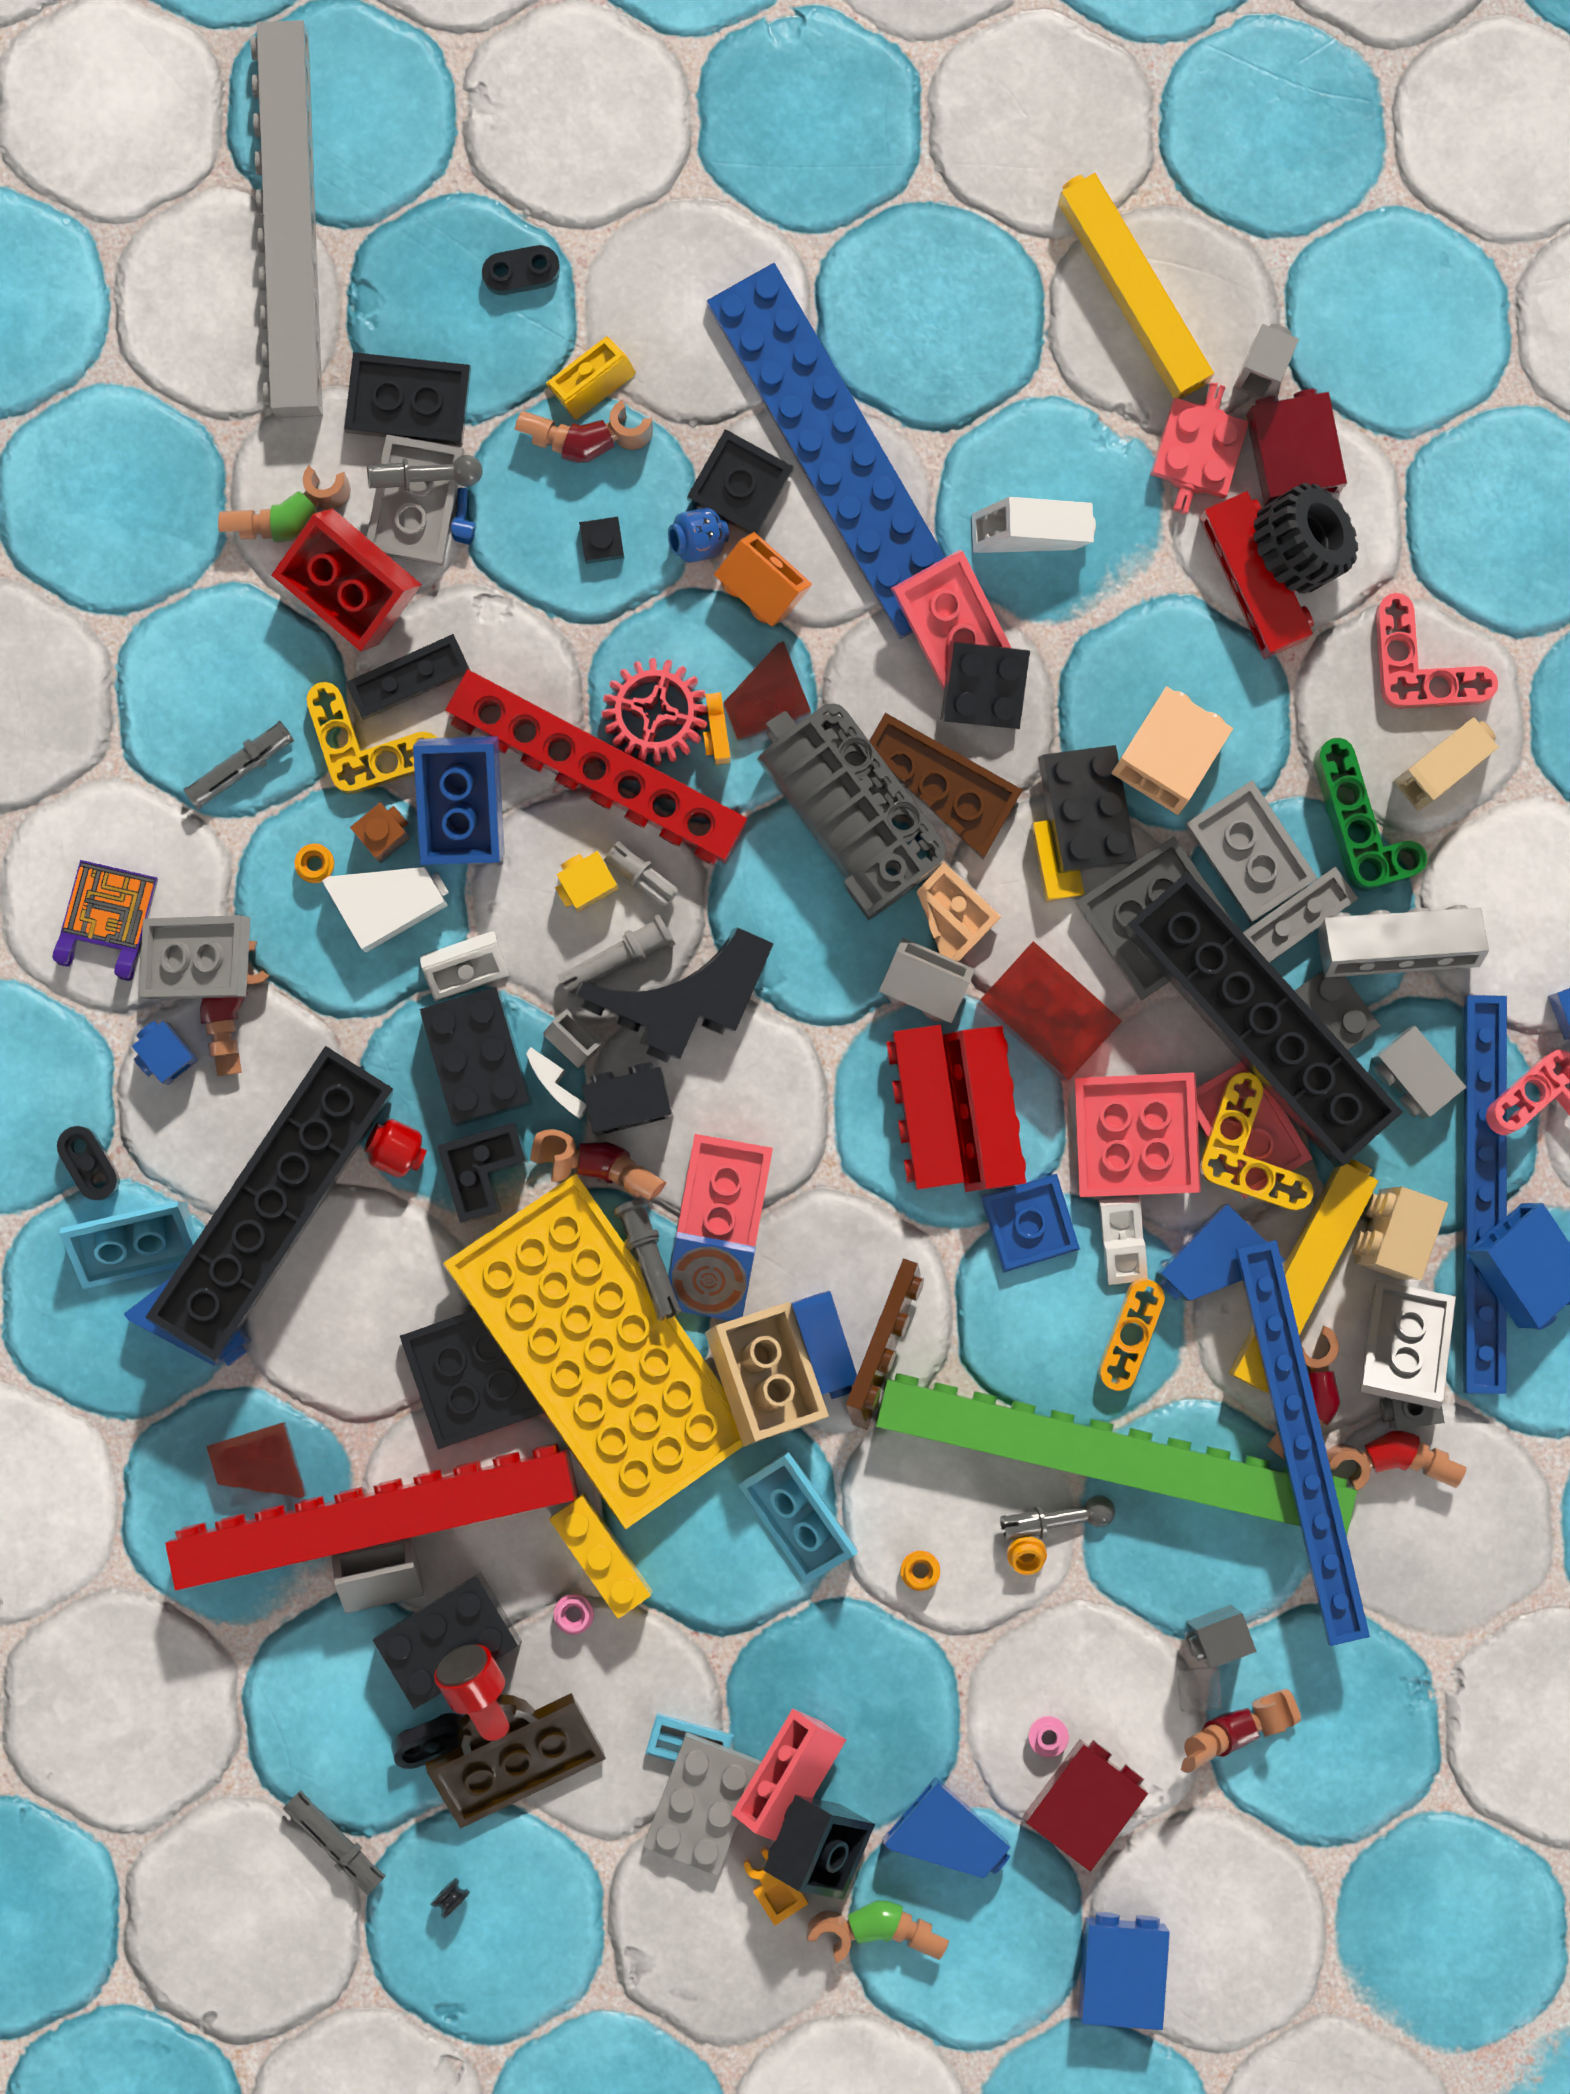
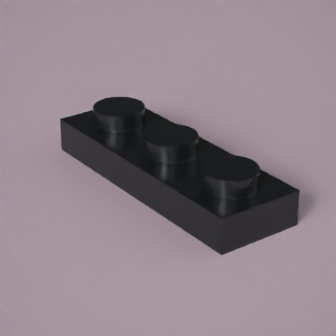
[345,634,470,720]

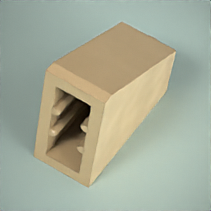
[1393,717,1499,811]

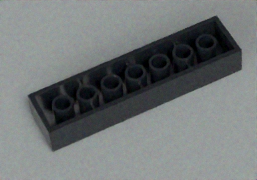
[1123,871,1403,1167]
[146,1046,393,1364]

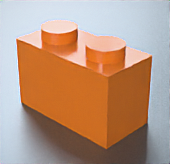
[713,532,813,627]

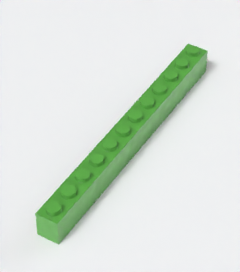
[875,1373,1357,1536]

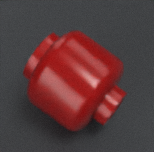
[364,1119,427,1178]

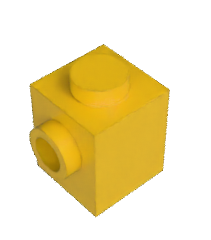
[554,851,619,913]

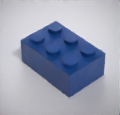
[413,736,505,865]

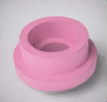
[553,1594,594,1635]
[1028,1716,1069,1757]

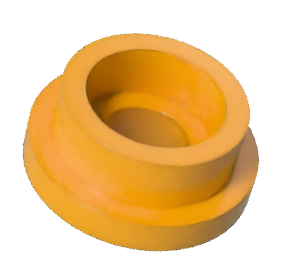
[294,844,335,884]
[1007,1537,1047,1575]
[900,1550,940,1591]

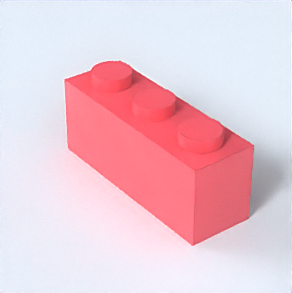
[731,1709,847,1841]

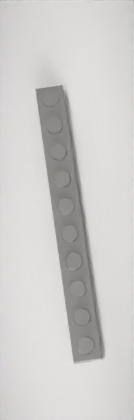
[250,20,323,418]

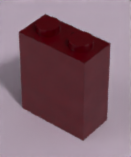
[1246,389,1347,506]
[1023,1739,1149,1872]

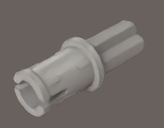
[604,841,678,906]

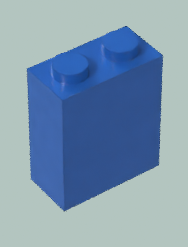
[1466,1203,1570,1330]
[1078,1912,1170,2030]

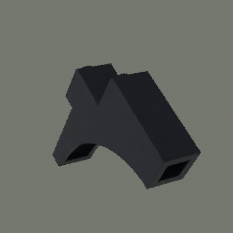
[574,927,774,1063]

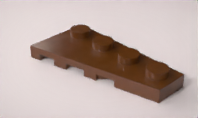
[869,712,1023,860]
[846,1258,924,1430]

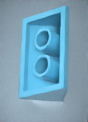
[59,1201,196,1289]
[738,1449,858,1583]

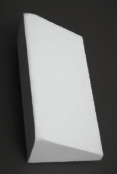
[420,931,510,1001]

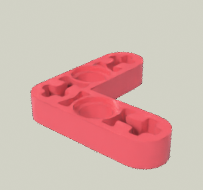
[1376,593,1498,709]
[1486,1050,1570,1135]

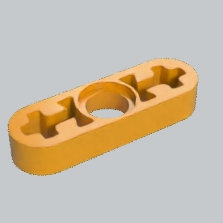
[1098,1278,1165,1391]

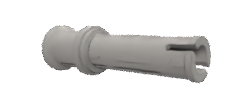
[557,914,676,997]

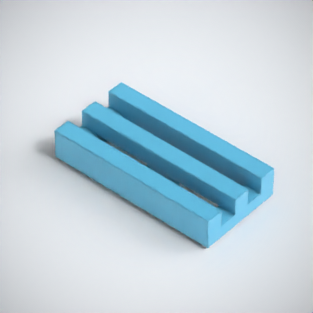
[645,1713,734,1762]

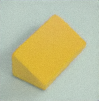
[546,336,636,420]
[1031,820,1085,902]

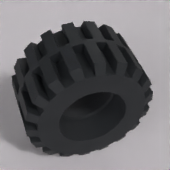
[1253,483,1358,594]

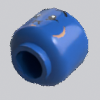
[668,508,729,563]

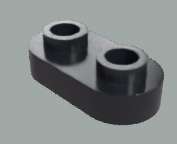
[482,245,560,295]
[57,1126,120,1200]
[391,1713,463,1769]

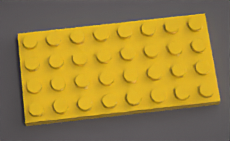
[443,1173,743,1530]

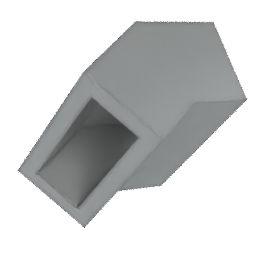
[543,1009,602,1070]

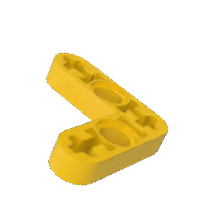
[306,682,437,794]
[1200,1072,1314,1210]

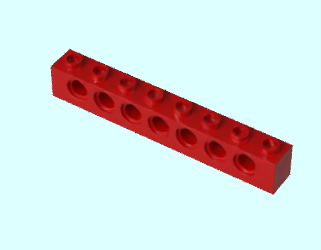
[445,669,747,865]

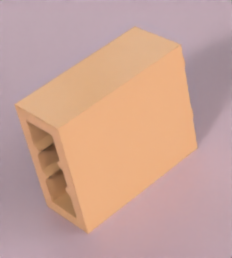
[1111,686,1233,815]

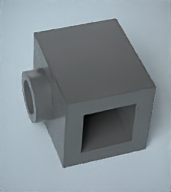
[1379,1397,1445,1430]

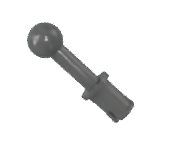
[367,455,483,491]
[1000,1495,1115,1542]

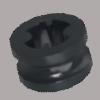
[430,1878,470,1919]

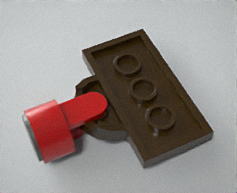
[425,1645,606,1829]

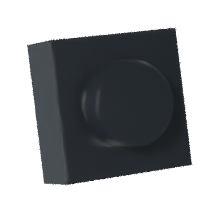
[579,516,624,564]

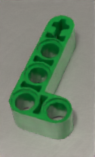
[1313,738,1427,891]

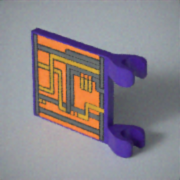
[52,860,158,981]

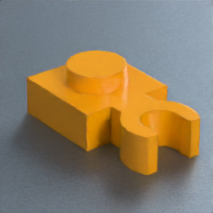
[703,692,731,765]
[744,1847,809,1926]

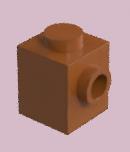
[350,802,411,863]

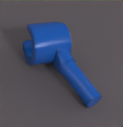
[451,487,476,545]

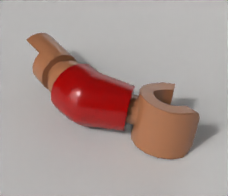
[1327,1431,1467,1491]

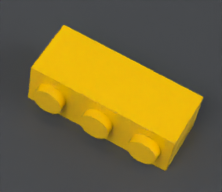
[549,1493,653,1619]

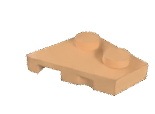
[917,862,1002,962]

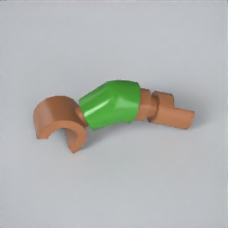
[218,465,351,542]
[806,1900,949,1963]

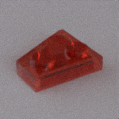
[723,641,811,741]
[206,1422,307,1498]

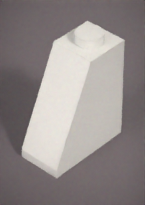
[972,497,1096,553]
[322,867,449,953]

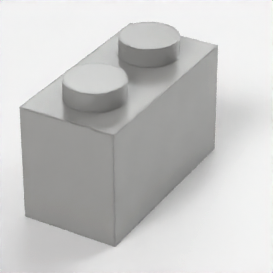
[1233,324,1299,399]
[879,937,975,1023]
[1372,1026,1466,1119]
[332,1538,424,1614]

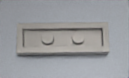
[1243,867,1359,963]

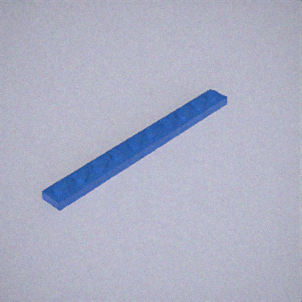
[1463,995,1507,1394]
[1235,1240,1370,1646]

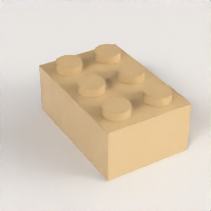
[1352,1186,1448,1280]
[705,1302,829,1447]

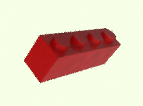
[1199,491,1314,660]
[886,1025,964,1190]
[942,1026,1026,1192]

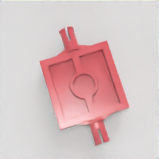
[1150,383,1249,514]

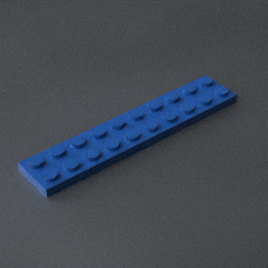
[707,262,946,639]

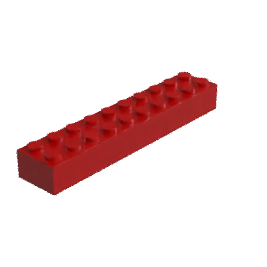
[165,1443,579,1591]

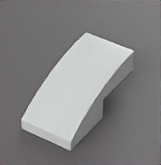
[526,1047,587,1120]
[1099,1196,1148,1285]

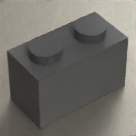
[1184,1605,1257,1669]

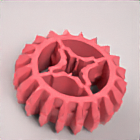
[602,658,708,766]

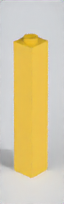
[1058,172,1214,399]
[1228,1159,1379,1394]

